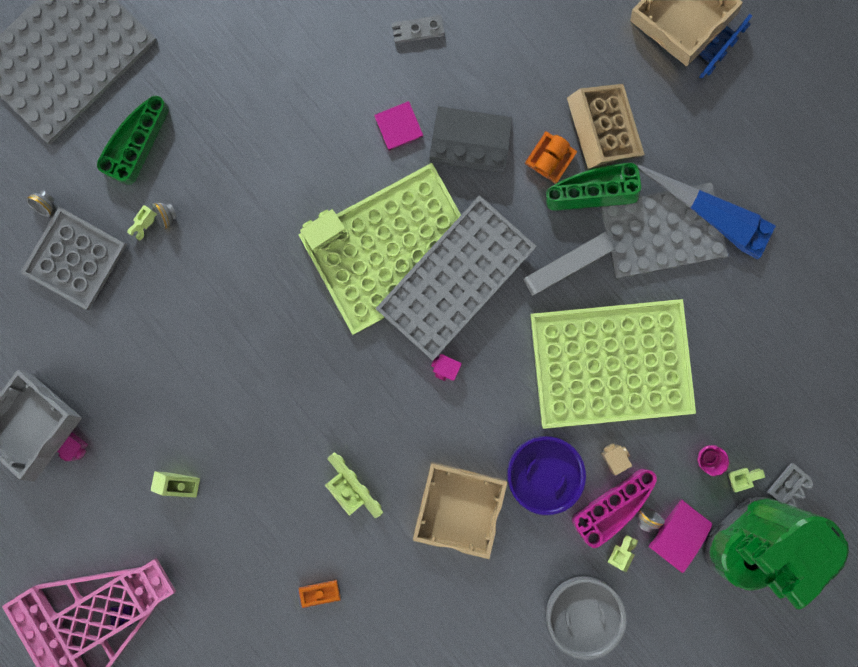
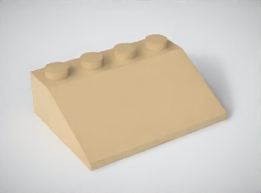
[567,84,645,169]

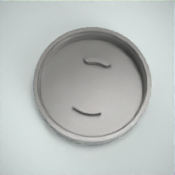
[546,576,626,660]

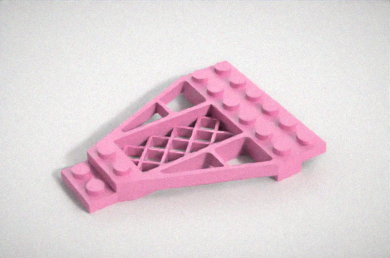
[2,558,176,667]

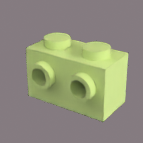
[300,209,347,252]

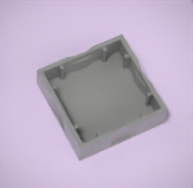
[0,370,82,482]

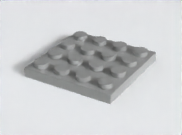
[20,207,127,310]

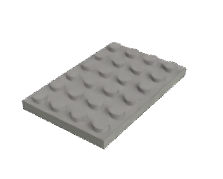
[600,182,728,279]

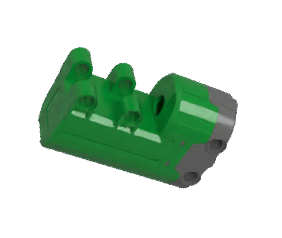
[705,496,849,610]

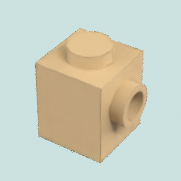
[601,443,632,476]

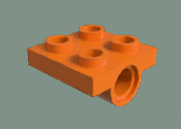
[525,131,578,184]

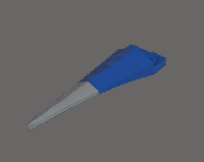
[637,165,776,259]

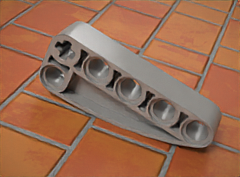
[523,232,616,296]

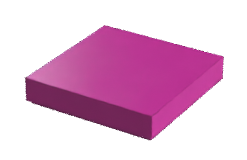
[374,101,423,151]

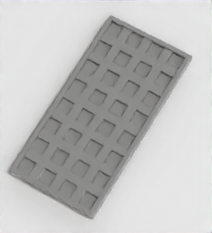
[375,195,537,361]

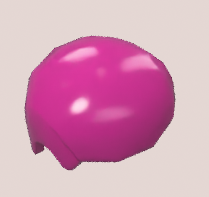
[697,445,730,476]

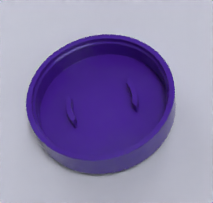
[507,436,586,515]

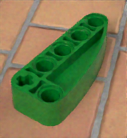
[97,95,169,185]
[546,163,641,211]

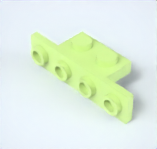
[325,452,383,518]

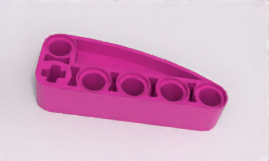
[572,469,657,548]

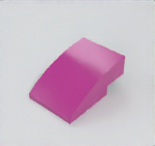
[648,500,712,573]

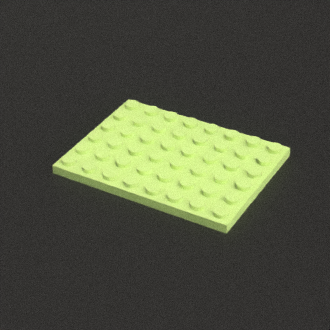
[299,163,461,335]
[530,299,696,429]

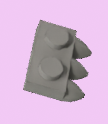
[767,463,813,508]

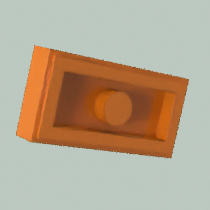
[299,580,341,608]

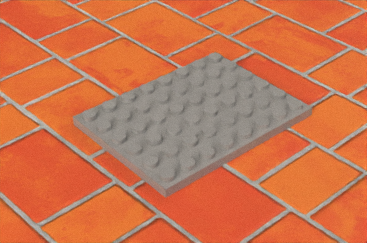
[0,0,157,145]

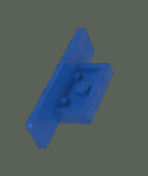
[699,14,752,79]

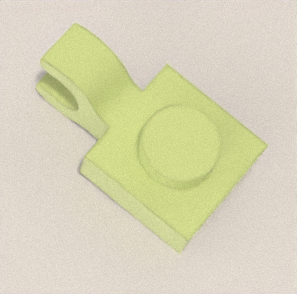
[127,205,157,241]
[727,468,765,493]
[608,535,638,572]

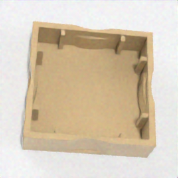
[630,0,743,66]
[413,462,507,559]

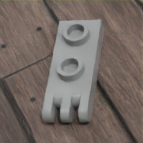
[392,15,444,44]

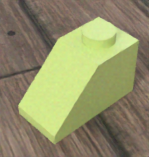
[151,471,200,497]

